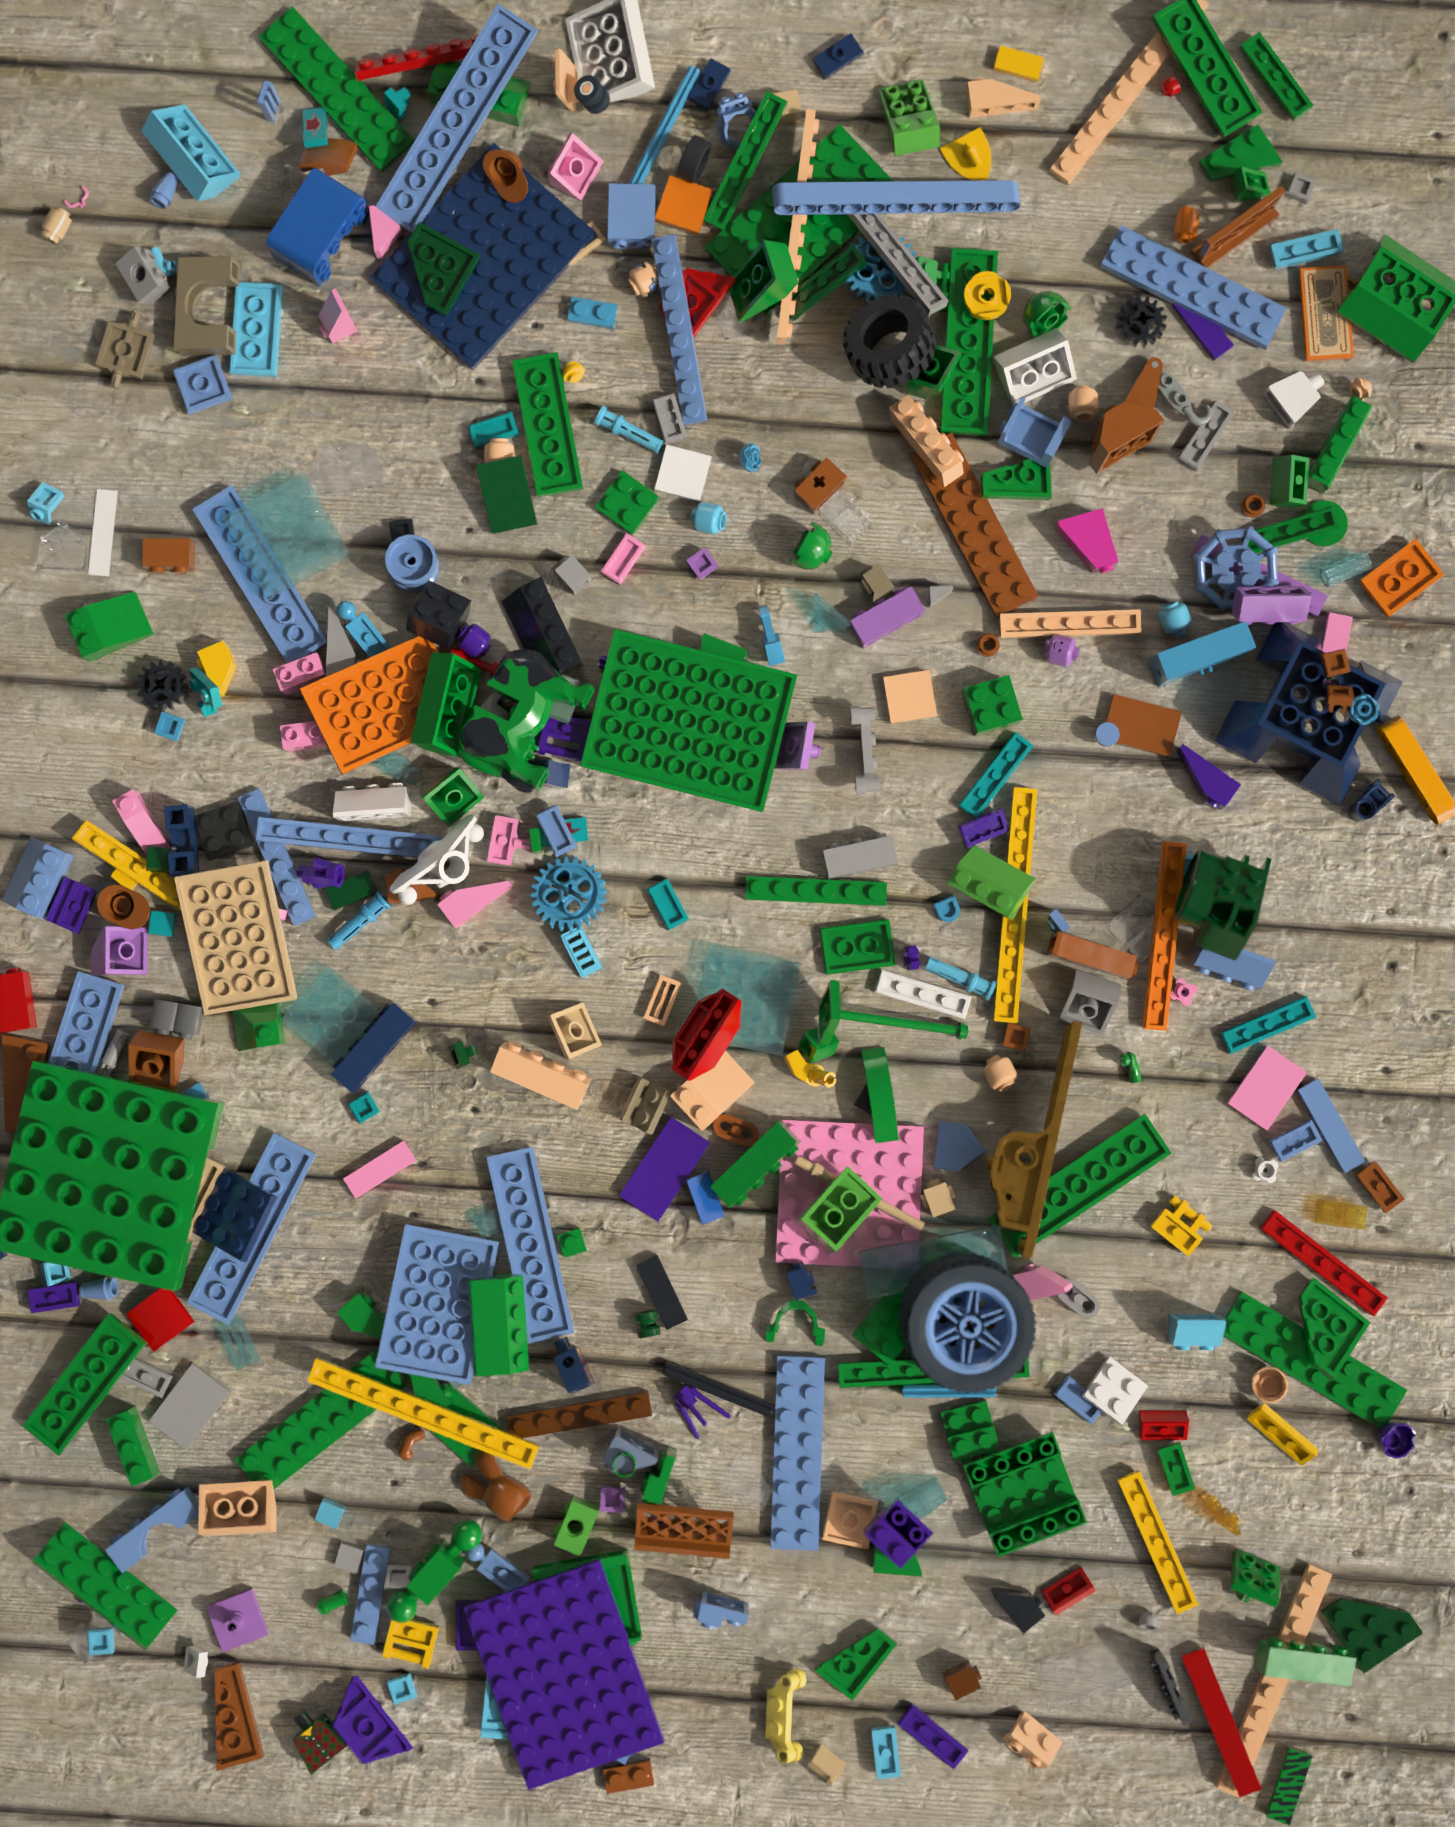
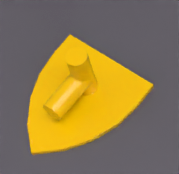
[940,127,991,181]

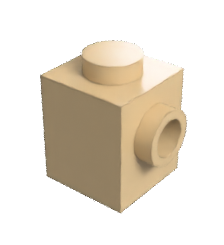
[920,1179,956,1217]

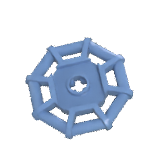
[1193,526,1279,611]

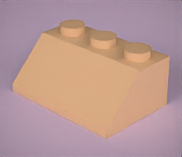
[198,1481,277,1537]

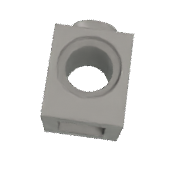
[555,555,592,595]

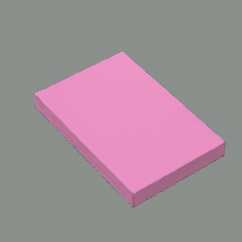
[1227,1045,1307,1131]

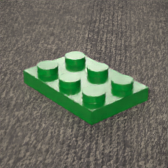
[851,1279,905,1366]

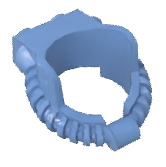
[717,92,756,151]

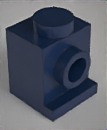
[786,1262,818,1300]

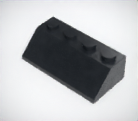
[501,577,583,676]

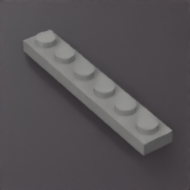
[847,214,948,316]

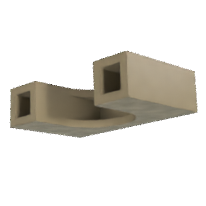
[172,256,240,356]

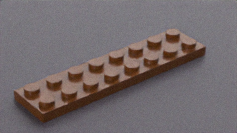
[910,433,1038,619]

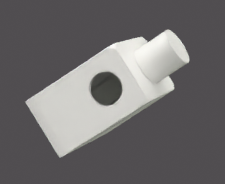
[1263,371,1324,428]

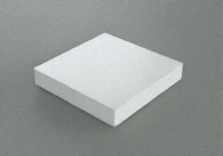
[655,445,712,502]

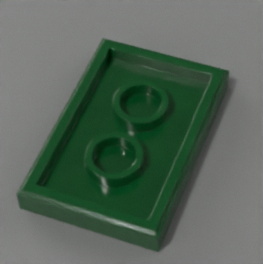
[476,454,538,534]

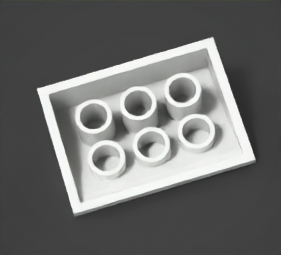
[565,0,655,102]

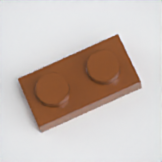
[1355,1161,1405,1213]
[603,1759,655,1794]

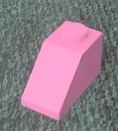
[1013,1263,1073,1301]

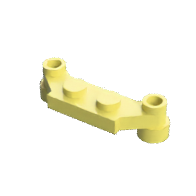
[765,1668,806,1764]

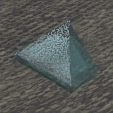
[812,593,851,633]

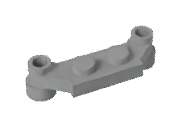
[850,705,880,795]

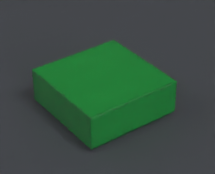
[529,828,543,854]

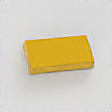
[993,45,1045,82]

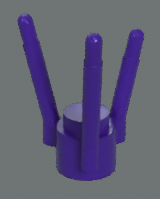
[673,1385,731,1439]

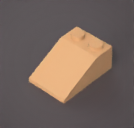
[671,1051,755,1131]

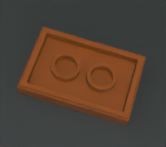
[1106,694,1182,757]

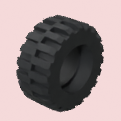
[843,294,937,388]

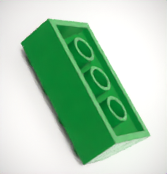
[427,61,531,127]
[410,653,482,758]
[468,1273,529,1377]

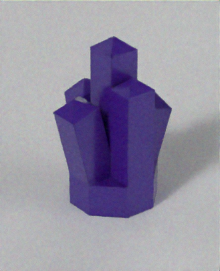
[296,857,345,889]

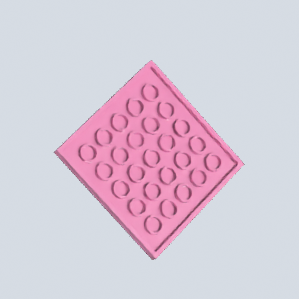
[776,1120,924,1269]

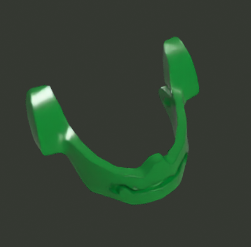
[766,1300,825,1346]

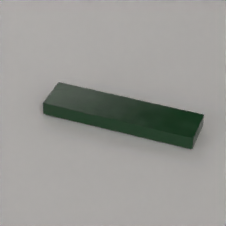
[779,244,867,322]

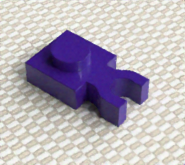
[902,945,920,971]

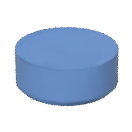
[1095,722,1119,747]

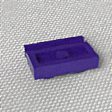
[46,877,98,934]

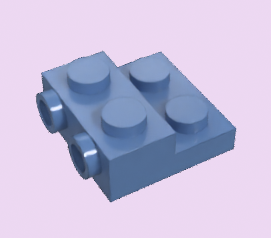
[692,1591,749,1629]

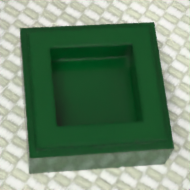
[146,846,171,873]

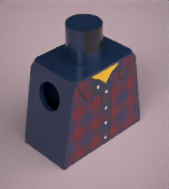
[554,1337,596,1393]

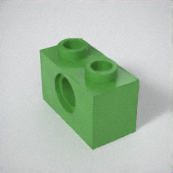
[552,1496,600,1556]

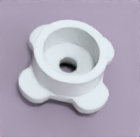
[1252,1157,1278,1183]

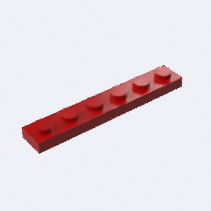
[355,34,479,81]

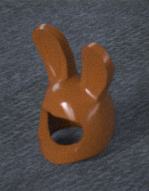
[458,1450,532,1522]

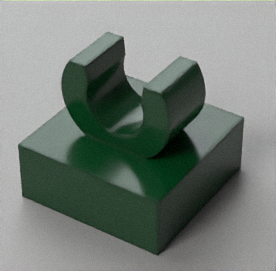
[449,1042,478,1069]

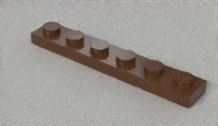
[507,1391,652,1438]

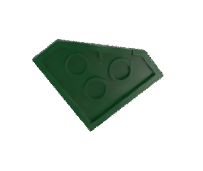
[408,222,481,317]
[1321,1597,1423,1674]

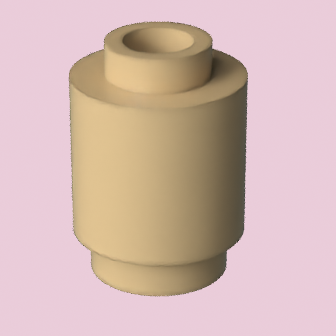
[40,207,72,244]

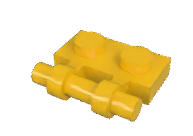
[1150,1195,1212,1257]

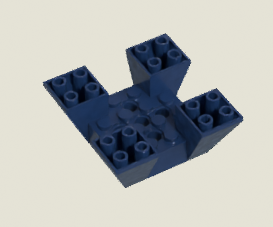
[1214,622,1403,806]

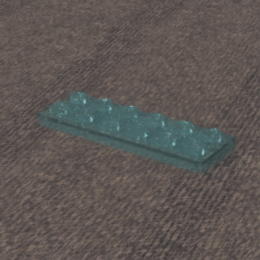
[859,1225,1007,1299]

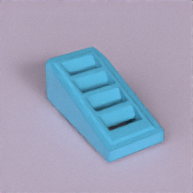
[560,927,603,978]

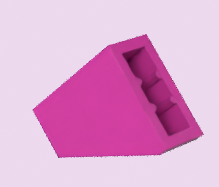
[1055,508,1119,574]

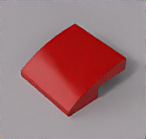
[126,1288,195,1352]

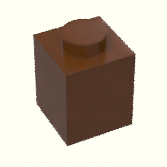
[943,1660,983,1701]

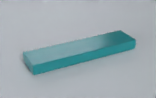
[958,731,1034,818]
[1219,996,1317,1054]

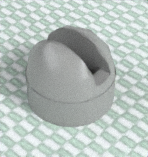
[1138,1611,1158,1630]

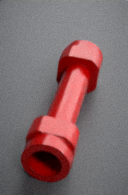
[451,648,499,677]

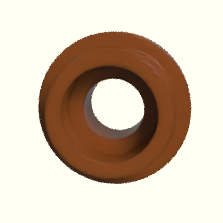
[1241,494,1265,518]
[976,633,1000,657]

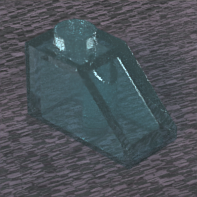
[894,1477,948,1519]

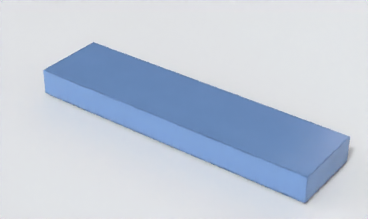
[1296,1078,1365,1173]

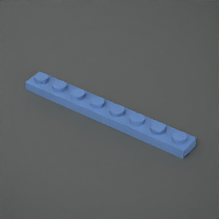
[652,234,708,426]
[256,817,445,858]

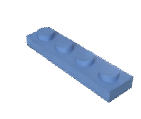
[350,1543,391,1645]

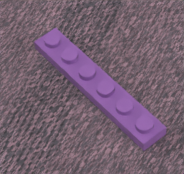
[1190,535,1328,618]

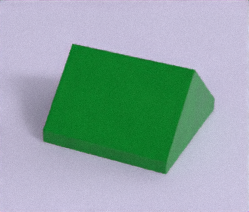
[421,767,484,827]

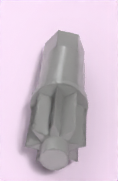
[96,1029,130,1076]

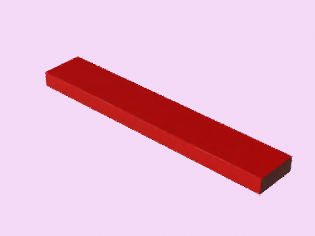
[1259,1210,1388,1317]
[1182,1647,1262,1798]

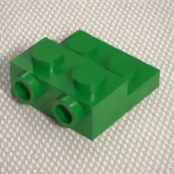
[940,1399,1000,1464]
[640,1447,677,1504]

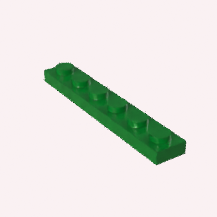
[703,91,788,231]
[745,876,887,906]

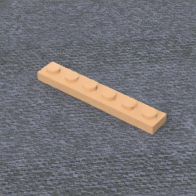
[999,609,1141,639]

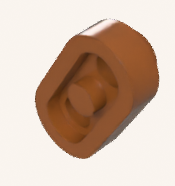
[713,1114,759,1146]

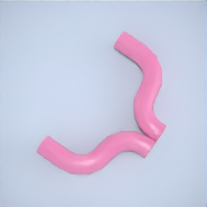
[64,186,88,208]

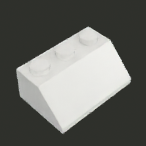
[993,328,1077,405]
[333,783,411,822]

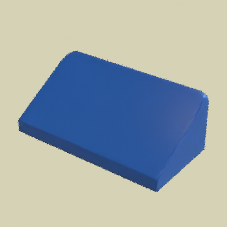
[686,1171,725,1225]

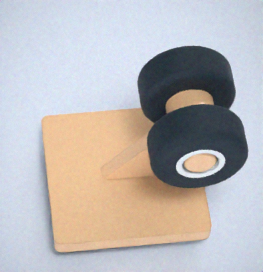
[553,49,610,114]

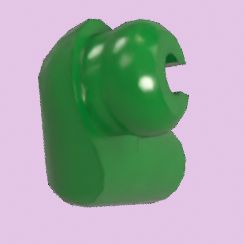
[1119,1052,1142,1083]

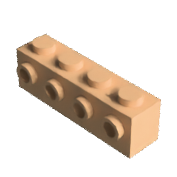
[889,395,964,487]
[490,1041,591,1110]

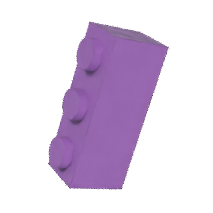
[849,586,925,648]
[1231,586,1311,625]

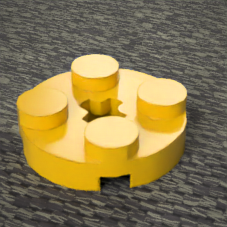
[963,271,1011,320]

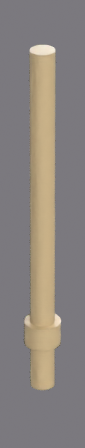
[794,1156,925,1231]

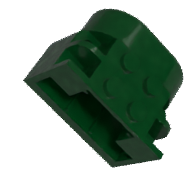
[1174,849,1271,961]

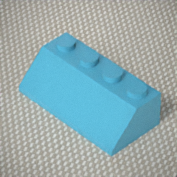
[141,104,241,202]

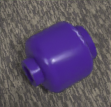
[456,623,492,658]

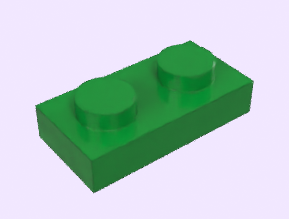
[1156,1441,1196,1496]

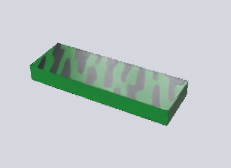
[1265,1746,1313,1826]

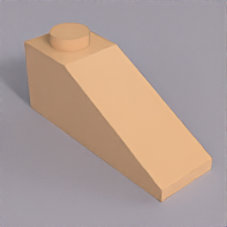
[966,78,1041,118]

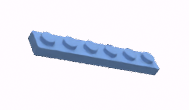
[238,788,317,926]

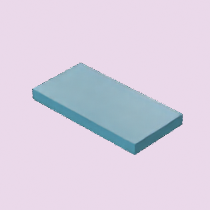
[229,282,283,377]

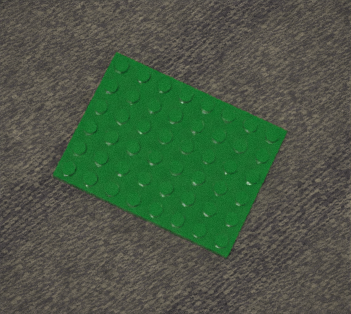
[580,629,798,812]

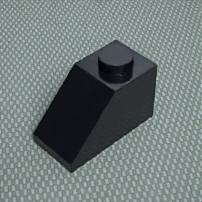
[991,1587,1045,1634]

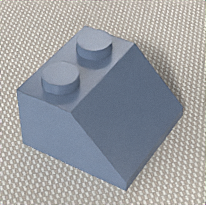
[602,1428,659,1473]

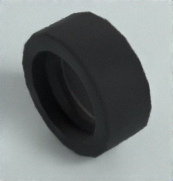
[677,135,712,184]

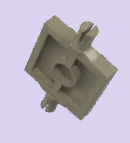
[95,311,155,389]

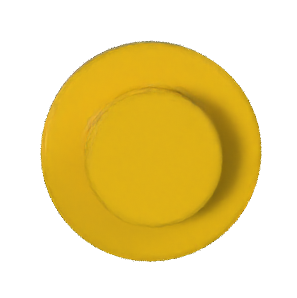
[562,361,585,383]

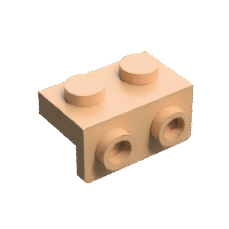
[1002,1711,1062,1769]

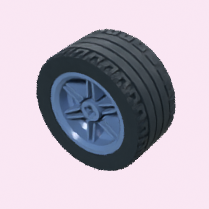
[898,1252,1036,1393]

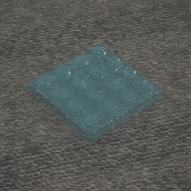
[222,473,350,599]
[697,945,801,1056]

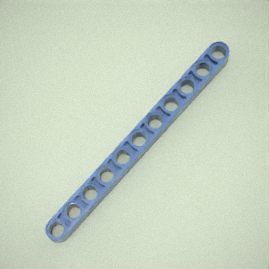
[772,180,1021,215]

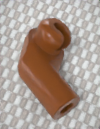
[397,1427,426,1461]

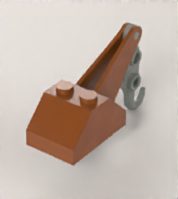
[1088,357,1212,474]

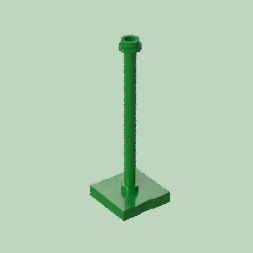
[818,979,968,1046]

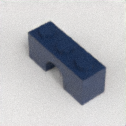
[164,804,200,878]

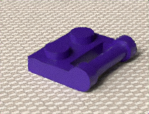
[538,717,591,763]

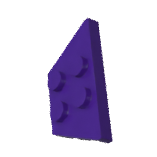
[331,1675,413,1765]

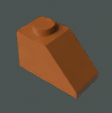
[385,868,438,904]

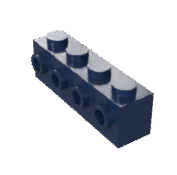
[331,1002,418,1093]

